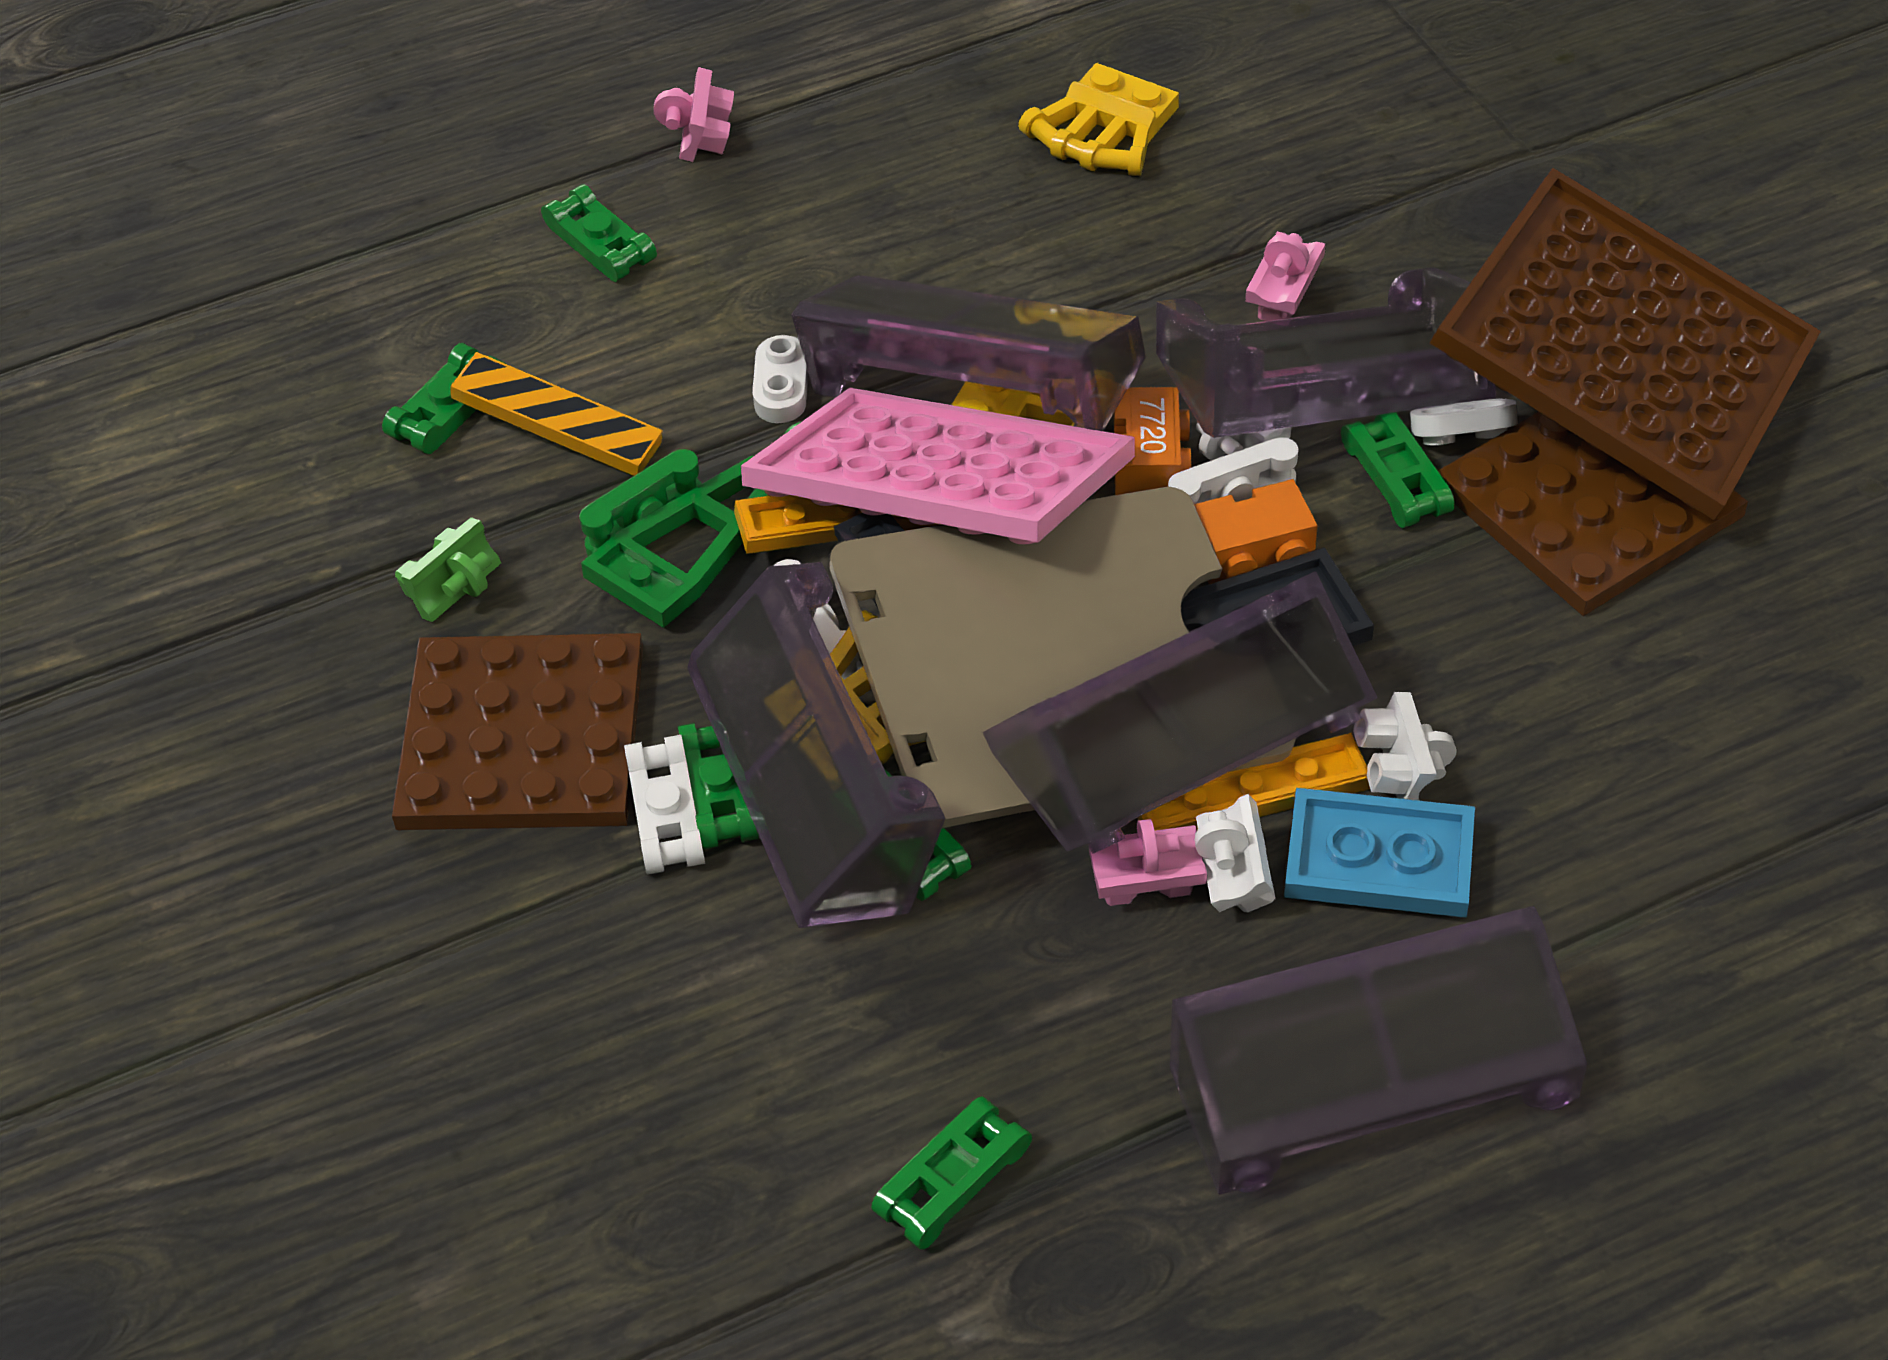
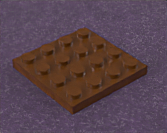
[1438,412,1748,616]
[392,633,643,830]

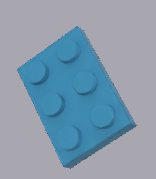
[1284,788,1475,918]

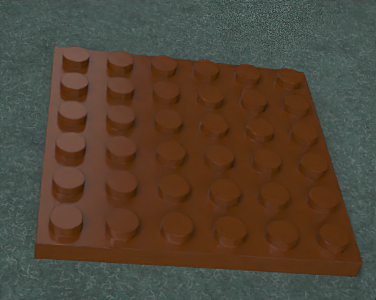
[1430,168,1821,520]

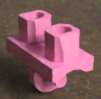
[654,67,734,162]
[1245,231,1325,325]
[1089,819,1207,906]

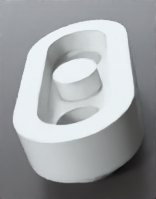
[753,335,809,423]
[1410,399,1518,445]

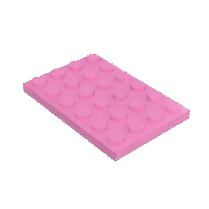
[741,388,1135,544]

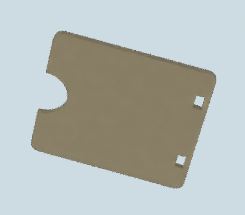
[829,487,1296,828]

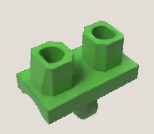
[395,517,501,622]

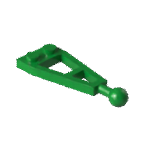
[581,422,801,628]

